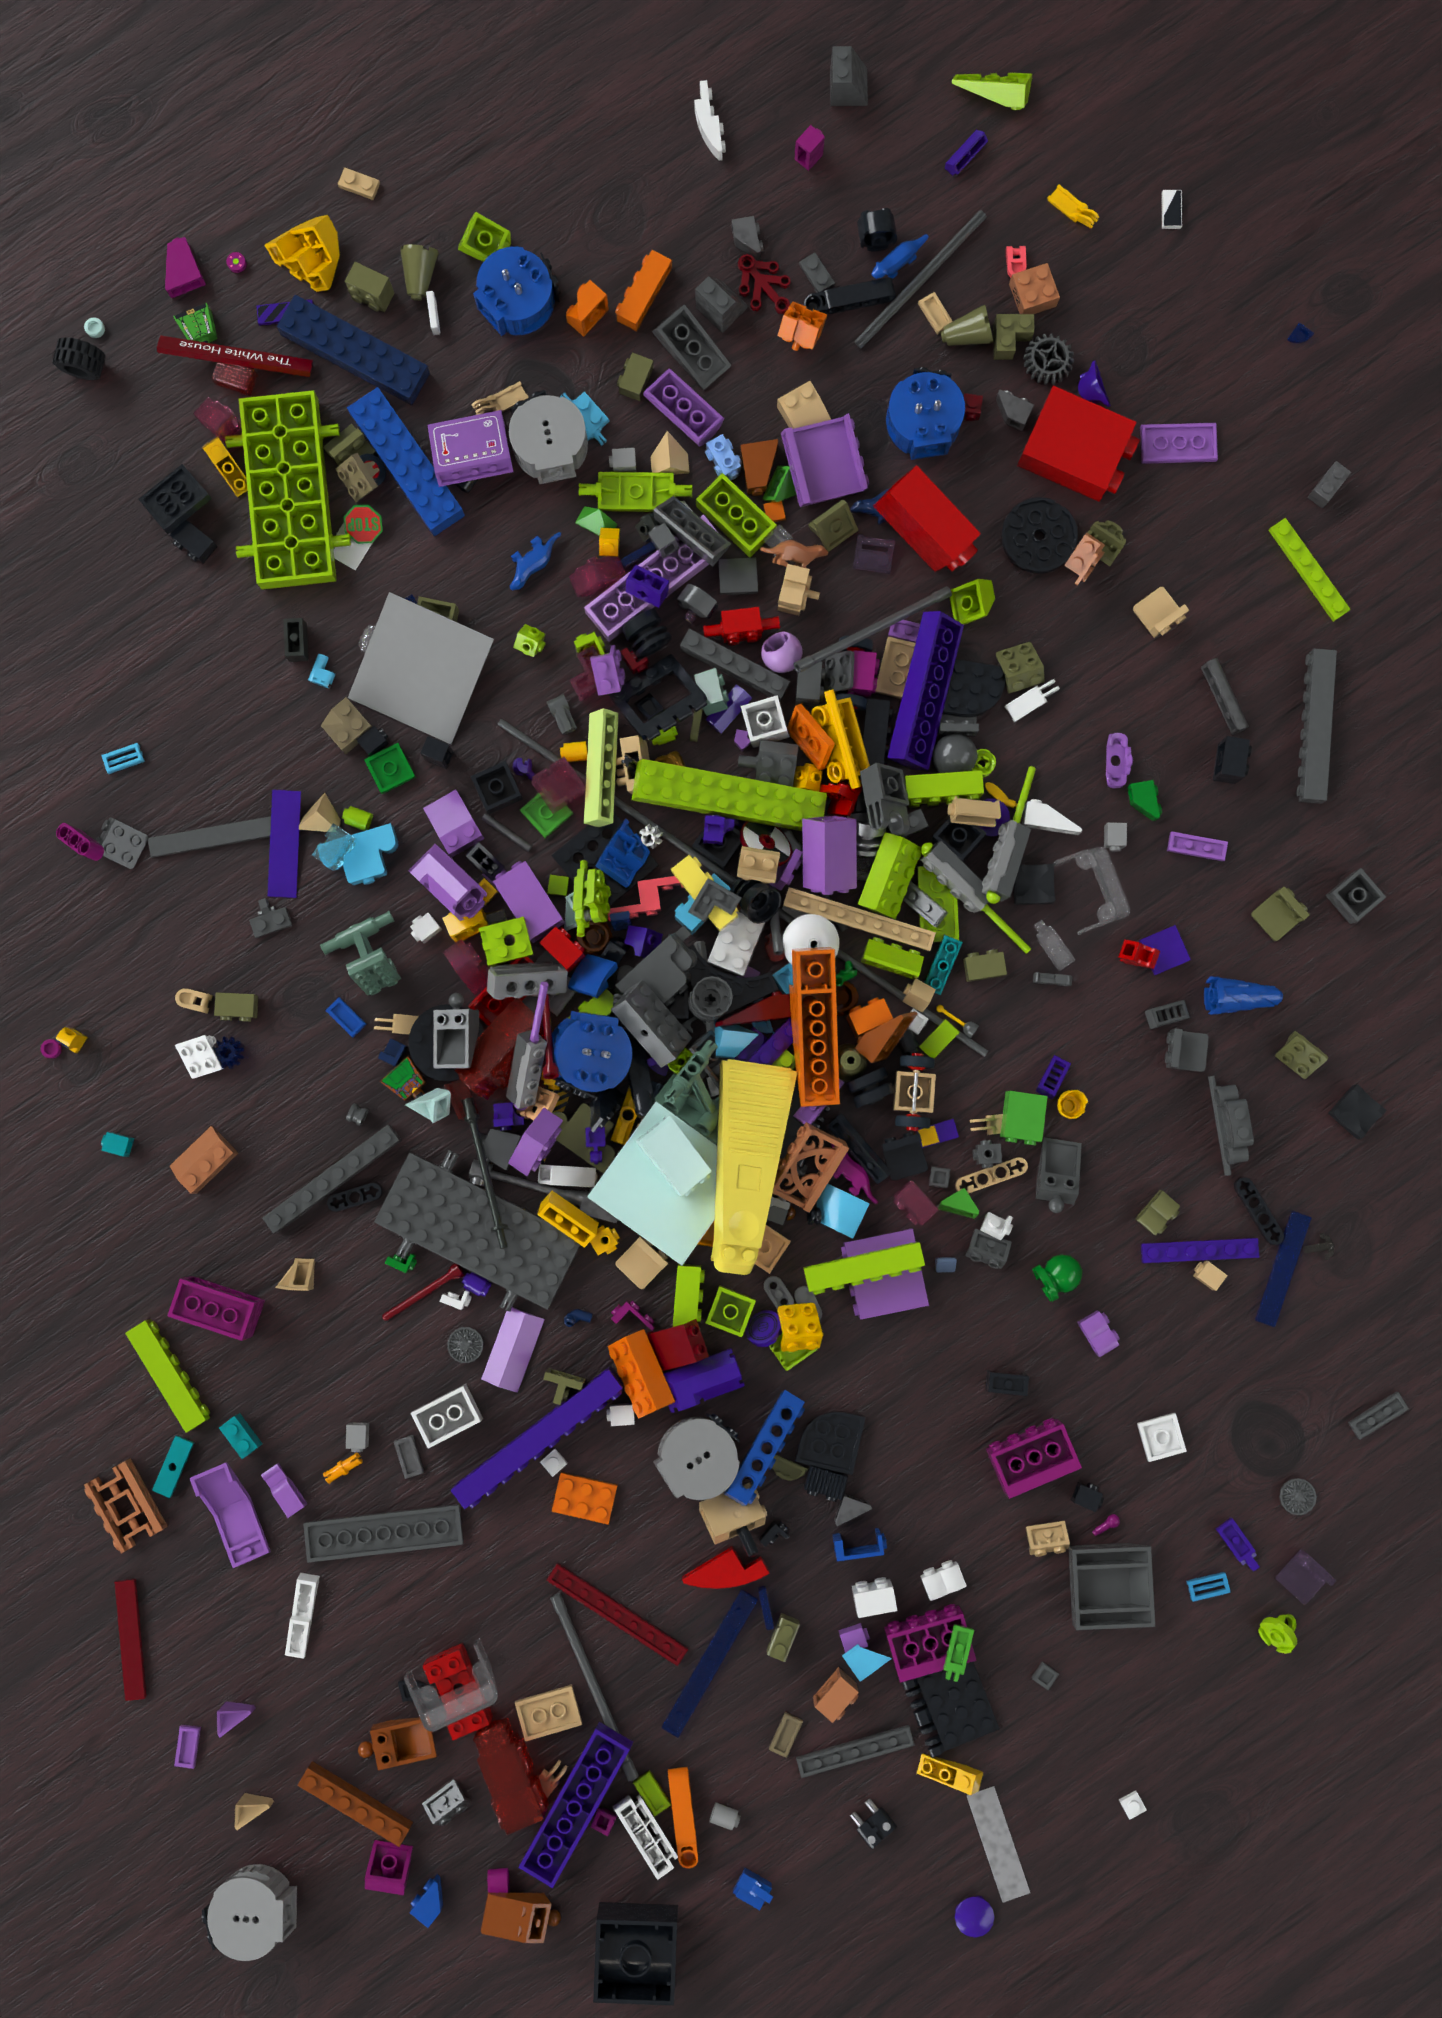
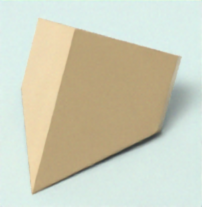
[651,431,689,475]
[299,793,341,833]
[275,1258,315,1291]
[235,1793,274,1830]

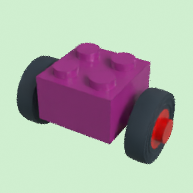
[835,636,880,712]

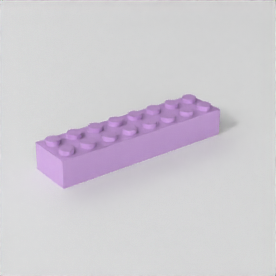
[584,514,717,642]

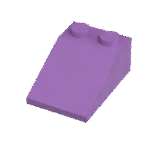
[423,790,484,858]

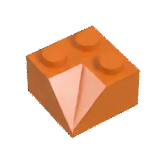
[566,280,609,337]
[846,997,893,1038]

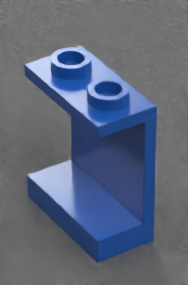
[832,1528,887,1561]

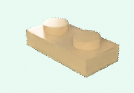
[338,167,380,200]

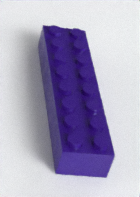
[887,611,964,770]
[518,1722,633,1888]

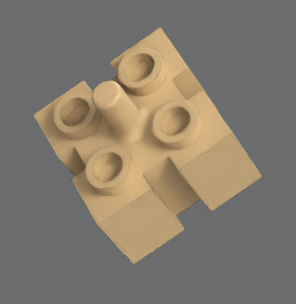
[777,564,820,616]

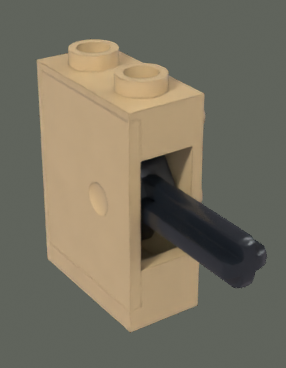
[616,735,650,794]
[699,1482,767,1557]

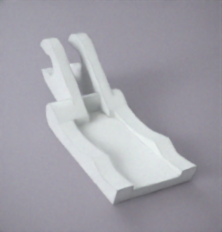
[1005,679,1060,723]

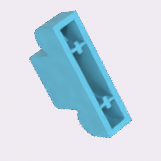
[317,823,398,885]

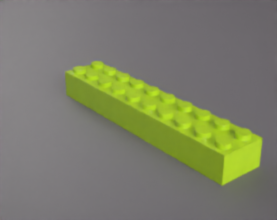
[632,759,827,831]

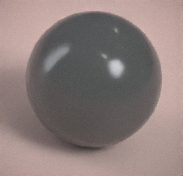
[932,733,978,773]

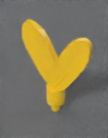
[985,782,1018,808]

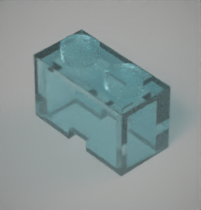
[312,823,356,871]

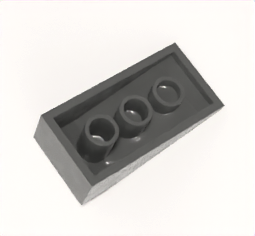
[652,304,731,390]

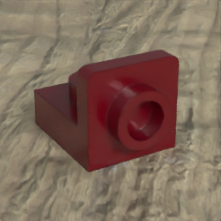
[963,393,983,421]
[620,647,649,675]

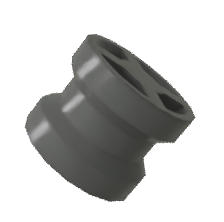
[346,1103,368,1127]

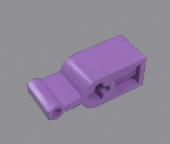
[261,1463,307,1518]

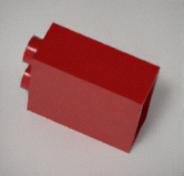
[1017,385,1140,502]
[873,465,981,572]

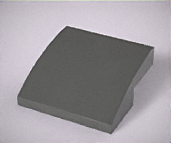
[719,557,758,595]

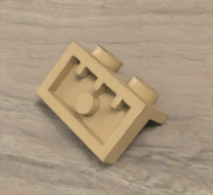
[1026,1521,1070,1557]

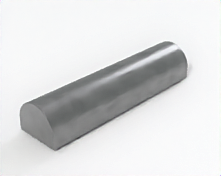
[1201,658,1249,735]

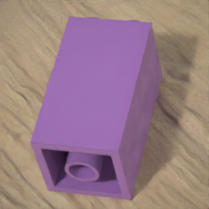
[802,816,857,895]
[493,861,565,943]

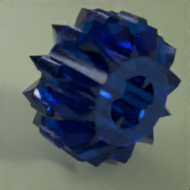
[212,1037,245,1069]

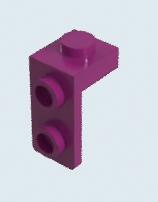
[611,1300,655,1331]

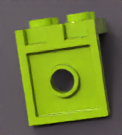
[478,917,534,968]

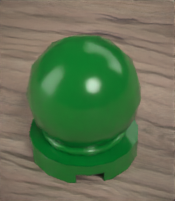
[1032,1254,1082,1302]

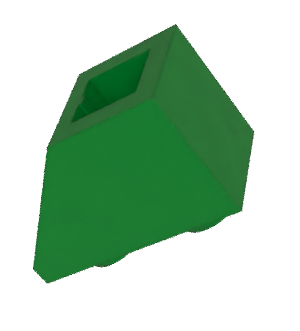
[1127,780,1162,821]

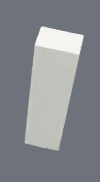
[285,1573,320,1659]

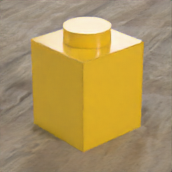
[599,528,620,556]

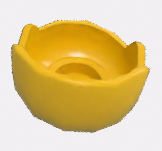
[1057,1090,1088,1119]

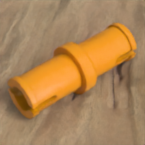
[323,1452,363,1484]

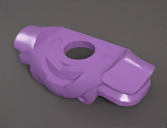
[1106,733,1133,788]

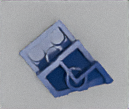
[595,818,650,888]

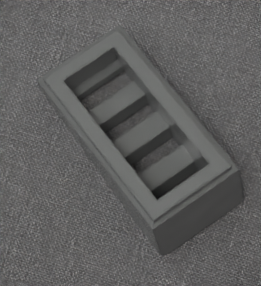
[1145,1000,1190,1029]

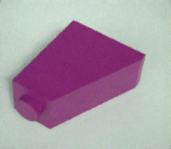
[165,237,206,299]

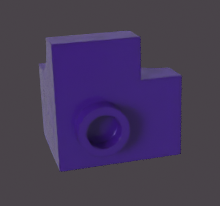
[703,815,734,845]
[624,925,663,958]
[493,1102,526,1131]

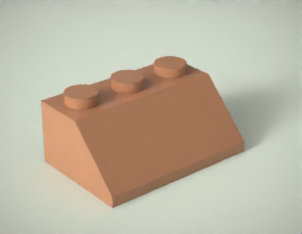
[170,1126,238,1194]

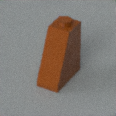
[740,439,778,496]

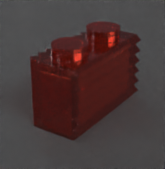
[212,362,258,396]

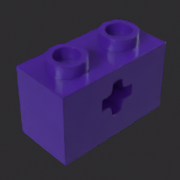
[625,564,669,608]

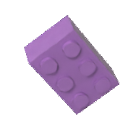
[508,1108,563,1176]

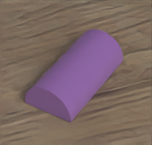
[643,368,724,447]

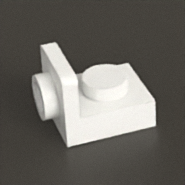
[980,1212,1013,1240]
[440,1290,472,1310]

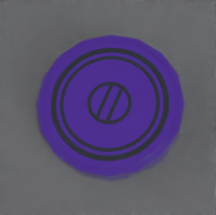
[745,1310,782,1347]

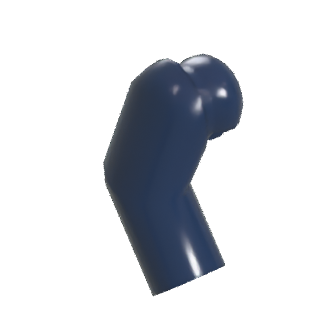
[564,1309,593,1327]

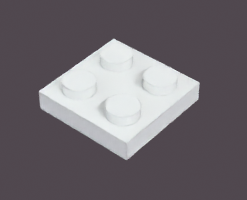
[1137,1413,1187,1462]

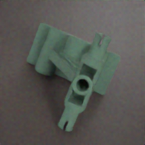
[320,911,402,995]
[654,1040,719,1144]

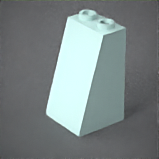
[636,1116,712,1196]

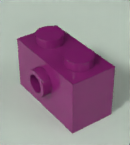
[794,125,825,171]

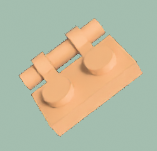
[516,1086,560,1121]

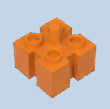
[777,301,827,351]

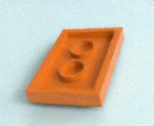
[787,704,835,771]
[552,1472,618,1525]

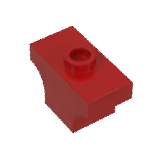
[1119,939,1160,969]

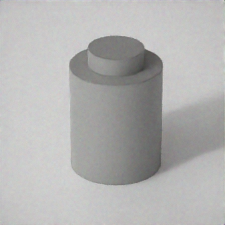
[709,1803,741,1830]

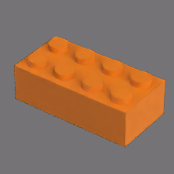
[607,1329,675,1419]

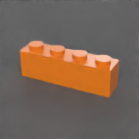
[615,250,672,332]

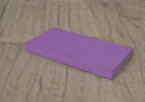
[1140,423,1218,464]

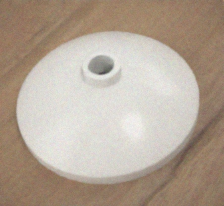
[782,914,839,965]

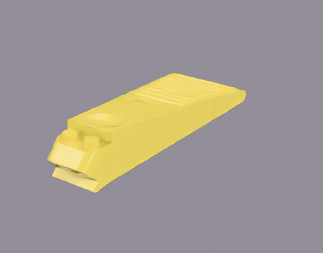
[711,1059,797,1275]

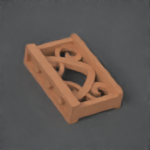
[772,1122,849,1213]

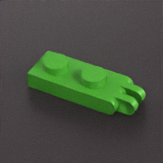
[943,1624,974,1682]

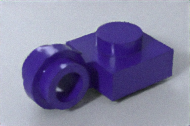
[585,1127,606,1165]

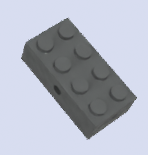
[611,980,692,1068]

